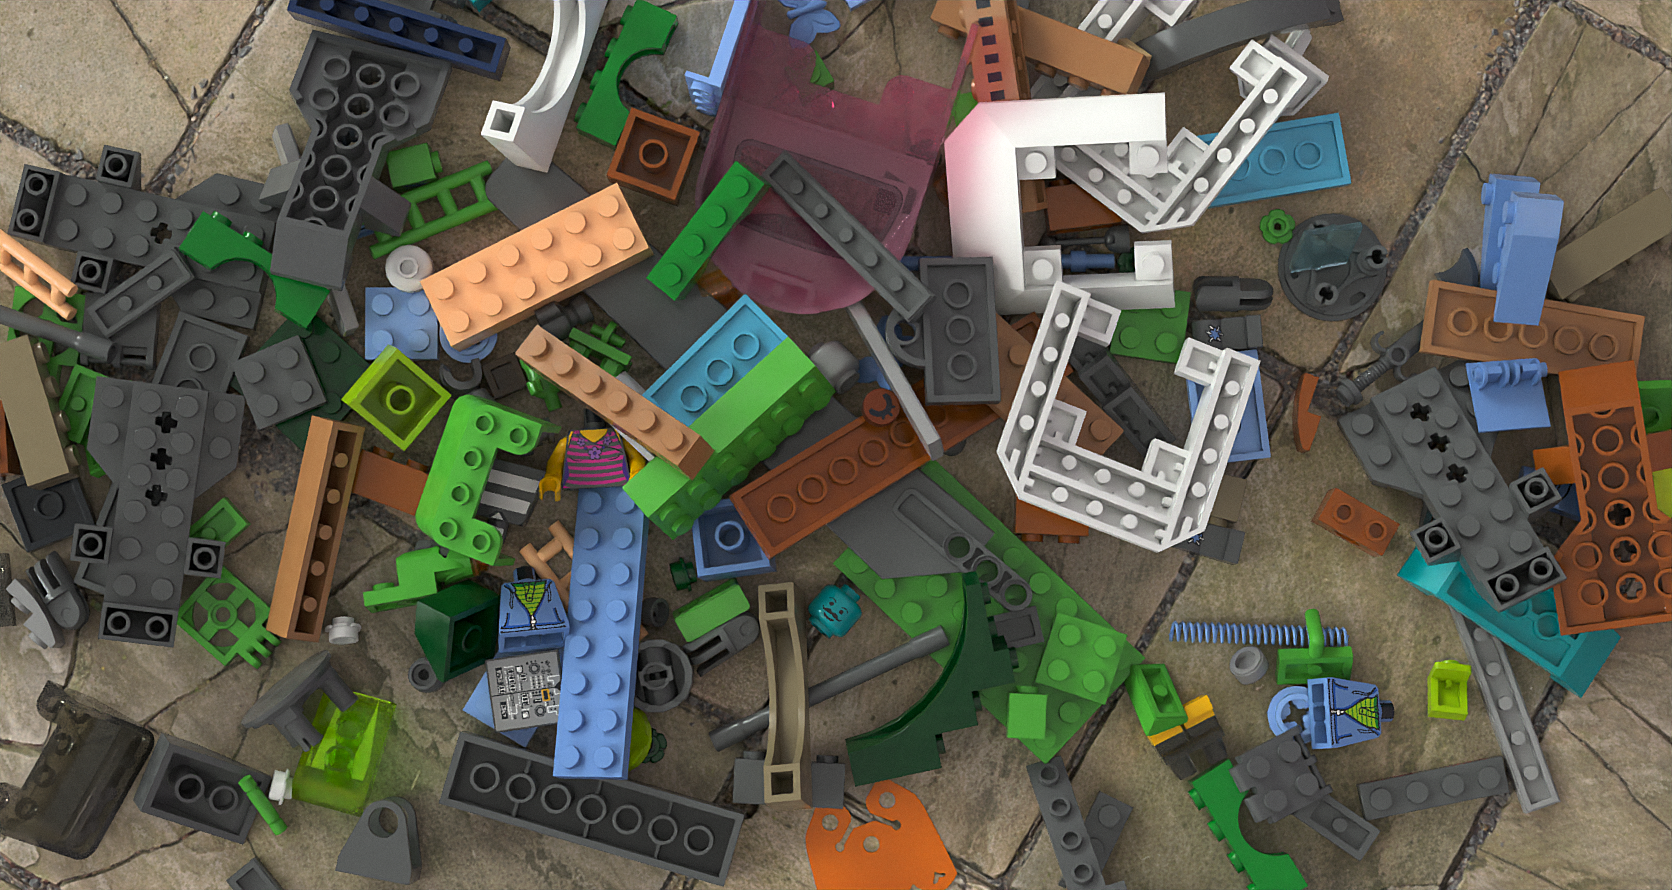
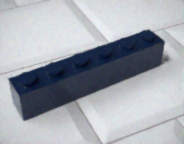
[287,0,511,81]

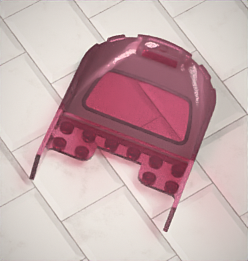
[695,0,983,314]

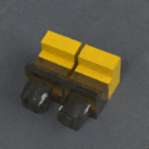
[1141,694,1228,780]

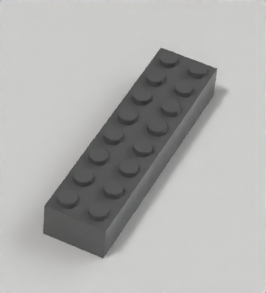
[439,731,746,887]

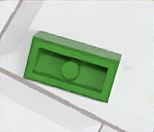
[672,578,750,642]
[1124,664,1188,736]

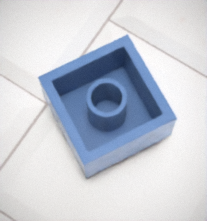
[692,499,777,582]

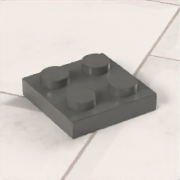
[231,335,329,431]

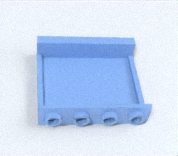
[685,0,765,117]

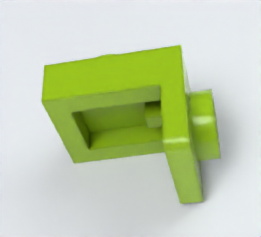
[1427,660,1472,721]

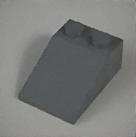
[133,732,272,845]

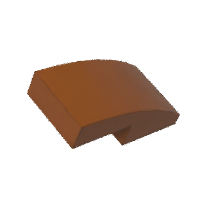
[1292,373,1321,453]

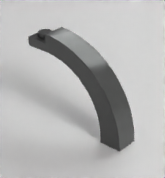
[1135,0,1344,81]

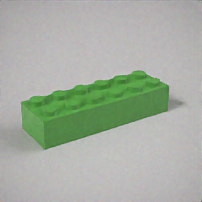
[622,337,837,540]

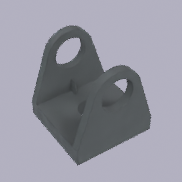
[335,796,422,885]

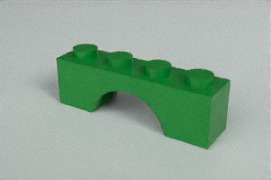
[574,0,679,151]
[646,161,772,301]
[179,211,330,330]
[1187,758,1308,890]

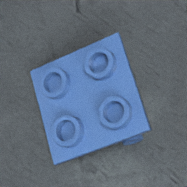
[1465,358,1551,433]

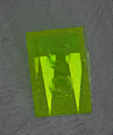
[292,691,397,817]

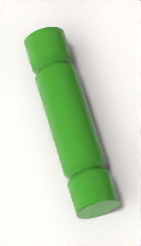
[238,774,288,835]

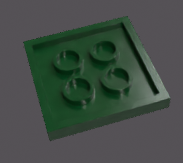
[230,315,371,452]

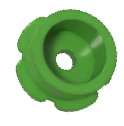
[1259,209,1295,244]

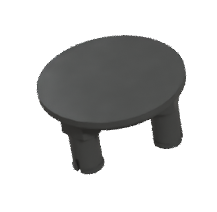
[1278,213,1389,322]
[241,650,358,752]

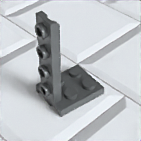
[1026,755,1127,890]

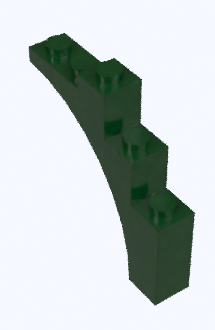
[845,571,1019,787]

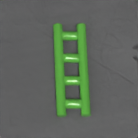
[362,160,498,260]

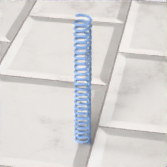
[1169,621,1349,647]

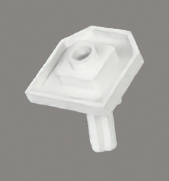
[1237,29,1329,116]

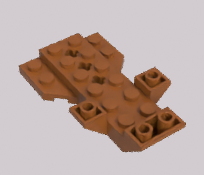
[1532,360,1672,636]

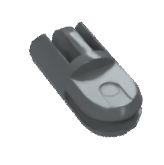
[1192,276,1274,312]
[25,551,90,630]
[682,611,761,677]

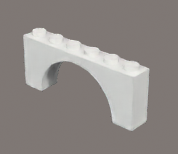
[481,0,608,173]

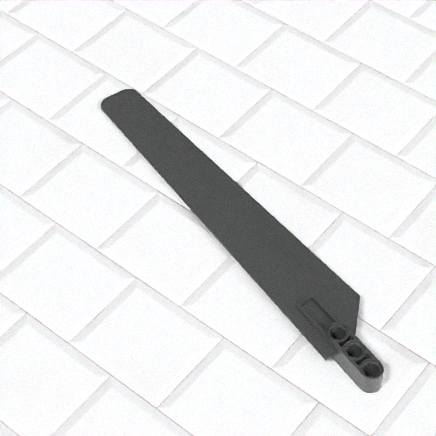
[485,157,1032,612]

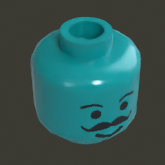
[808,584,862,639]

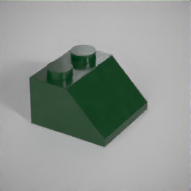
[414,579,501,683]

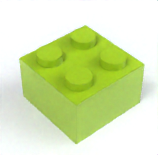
[341,344,452,451]

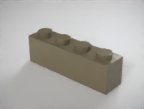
[1546,186,1672,303]
[0,334,81,490]

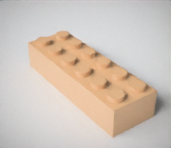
[420,183,654,352]

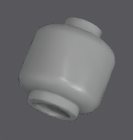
[807,340,860,394]

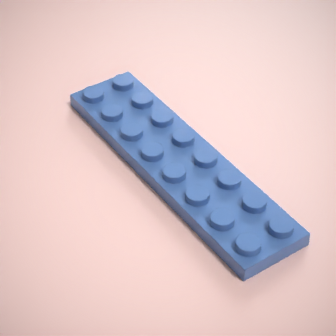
[553,486,649,780]

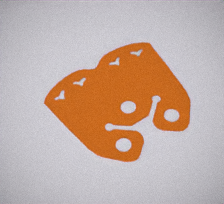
[805,780,957,890]

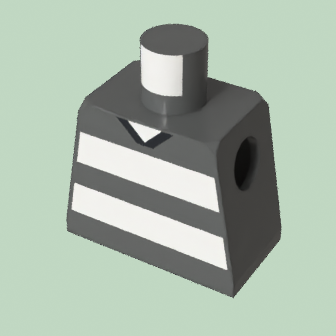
[476,459,546,544]

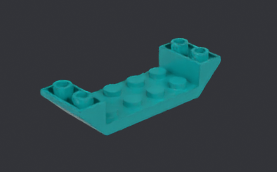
[1397,519,1621,698]

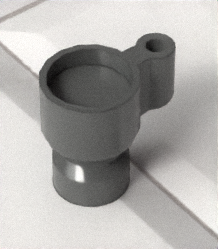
[534,294,595,341]
[408,657,447,693]

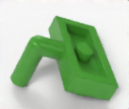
[1275,609,1353,685]

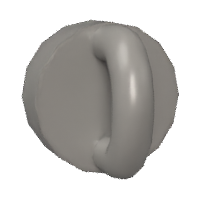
[1229,646,1269,685]

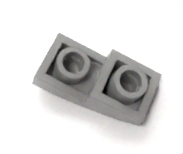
[5,578,65,649]

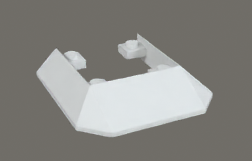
[1030,0,1309,234]
[944,92,1175,315]
[996,280,1261,553]

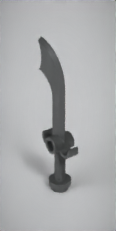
[1335,248,1479,407]

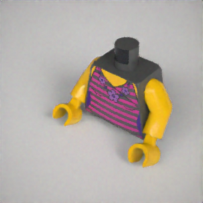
[539,408,647,502]

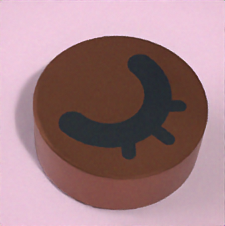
[861,388,900,427]

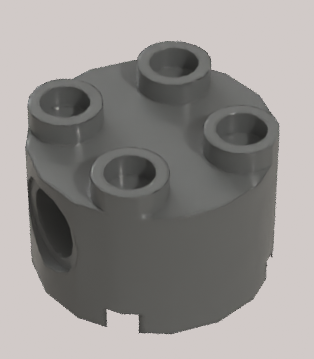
[634,640,694,712]

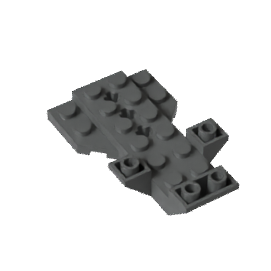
[259,30,452,291]
[7,145,281,331]
[1337,360,1567,613]
[70,376,245,648]

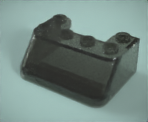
[0,680,155,860]

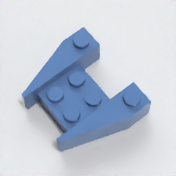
[1479,174,1564,326]

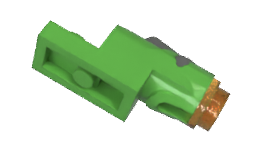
[363,540,489,613]

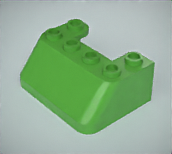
[415,394,561,566]

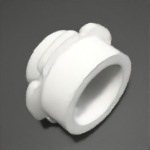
[325,617,362,645]
[268,769,296,805]

